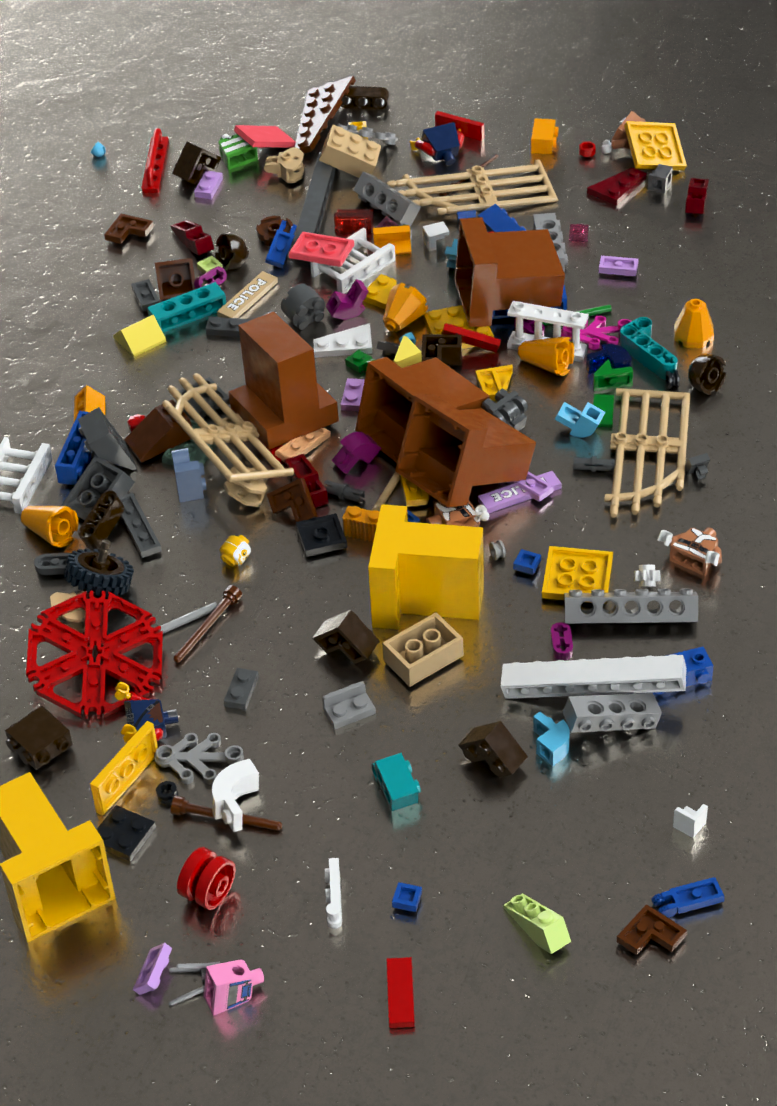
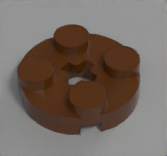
[257,216,293,246]

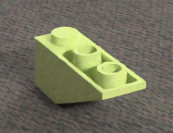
[503,893,571,954]

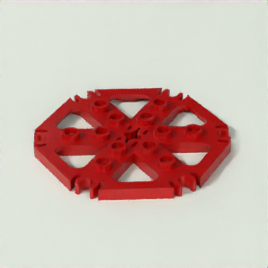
[26,591,163,719]

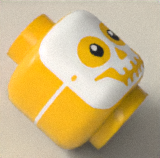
[219,535,251,567]

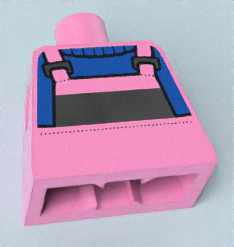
[204,960,264,1016]

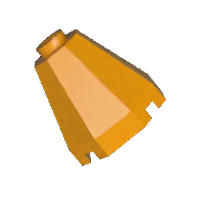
[383,283,428,332]
[674,299,714,348]

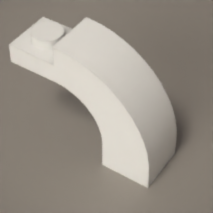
[212,759,259,832]

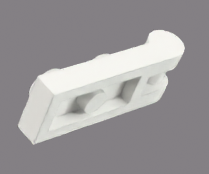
[325,858,342,929]

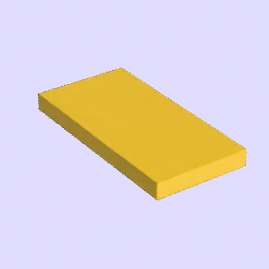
[90,721,158,816]

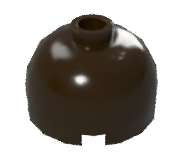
[215,234,249,271]
[688,354,726,395]

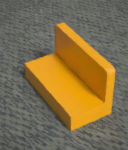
[373,225,411,255]
[74,385,105,422]

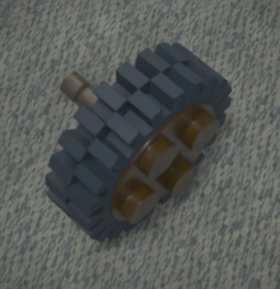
[64,540,134,597]

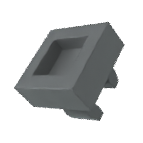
[685,453,710,480]

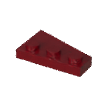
[587,167,647,206]

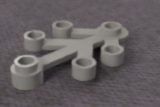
[337,124,398,145]
[154,733,244,785]

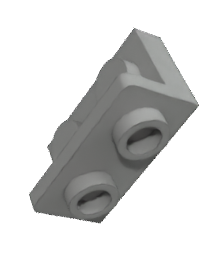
[322,681,376,730]

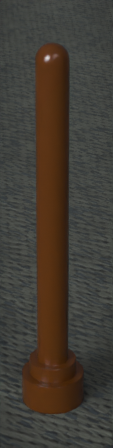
[173,585,242,663]
[171,795,282,831]

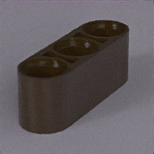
[341,86,389,110]
[78,491,124,551]

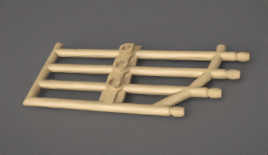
[387,160,558,215]
[162,373,294,483]
[605,388,690,518]

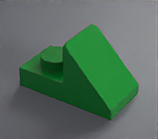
[593,360,633,391]
[593,394,614,428]

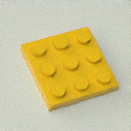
[624,121,687,170]
[423,305,494,349]
[542,546,613,604]

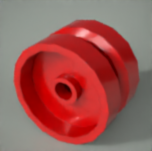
[177,847,236,910]

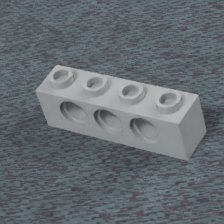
[353,172,421,226]
[533,213,568,271]
[563,693,662,733]

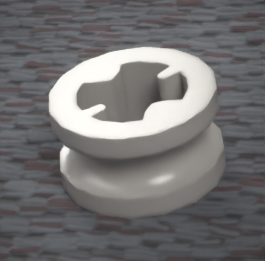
[489,540,506,561]

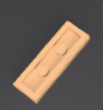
[275,428,331,462]

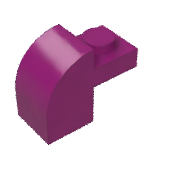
[326,279,369,320]
[332,432,382,474]

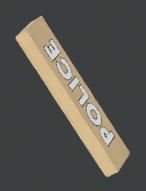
[217,271,278,318]

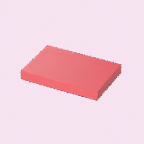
[234,125,296,148]
[289,232,354,267]

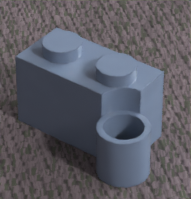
[171,448,207,502]

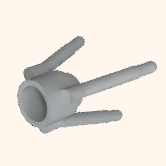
[168,961,220,1006]

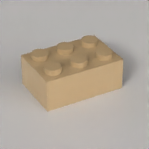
[319,125,381,178]
[382,612,464,687]

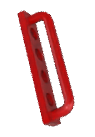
[141,128,169,193]

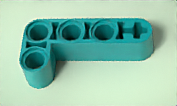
[619,317,678,380]

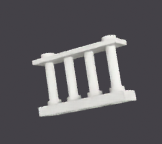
[310,227,395,294]
[507,301,589,362]
[0,437,52,514]

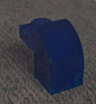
[586,344,632,374]

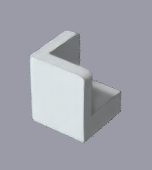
[423,221,449,252]
[673,804,708,838]

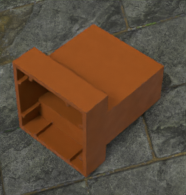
[454,217,565,327]
[228,312,339,450]
[355,357,490,463]
[395,394,536,507]

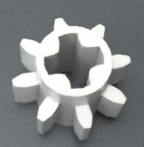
[634,565,660,587]

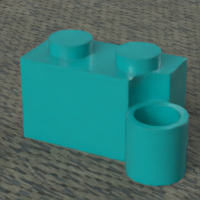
[371,753,421,811]

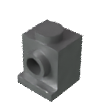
[648,164,673,194]

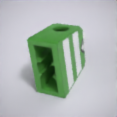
[218,134,258,170]

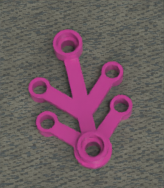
[561,316,631,350]

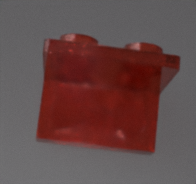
[334,209,374,235]

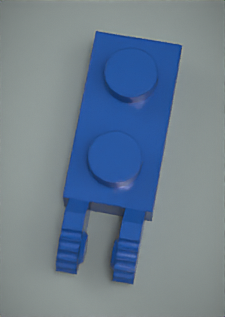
[265,220,297,269]
[651,877,725,918]

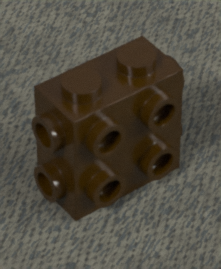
[5,706,73,770]

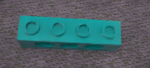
[147,282,226,333]

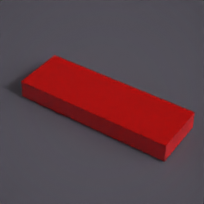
[435,111,484,141]
[441,323,501,352]
[387,957,415,1028]

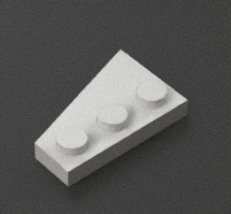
[313,323,372,358]

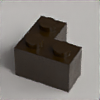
[172,141,222,185]
[421,334,462,366]
[312,610,380,664]
[458,721,528,777]

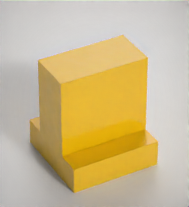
[368,504,484,630]
[0,772,116,943]

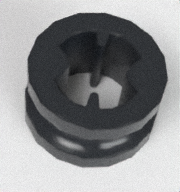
[665,370,680,389]
[156,781,178,804]

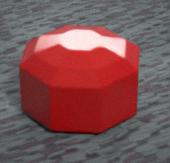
[579,141,596,157]
[127,414,145,432]

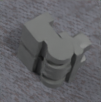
[482,388,528,431]

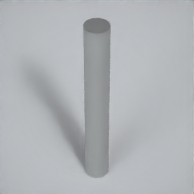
[161,602,218,634]

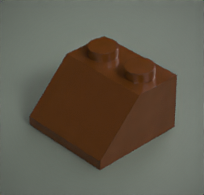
[155,258,195,300]

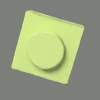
[197,256,223,274]

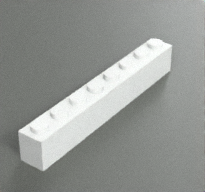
[501,654,687,699]

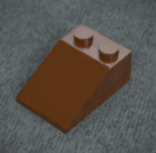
[124,399,192,463]

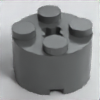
[281,284,325,330]

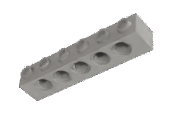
[564,588,698,624]

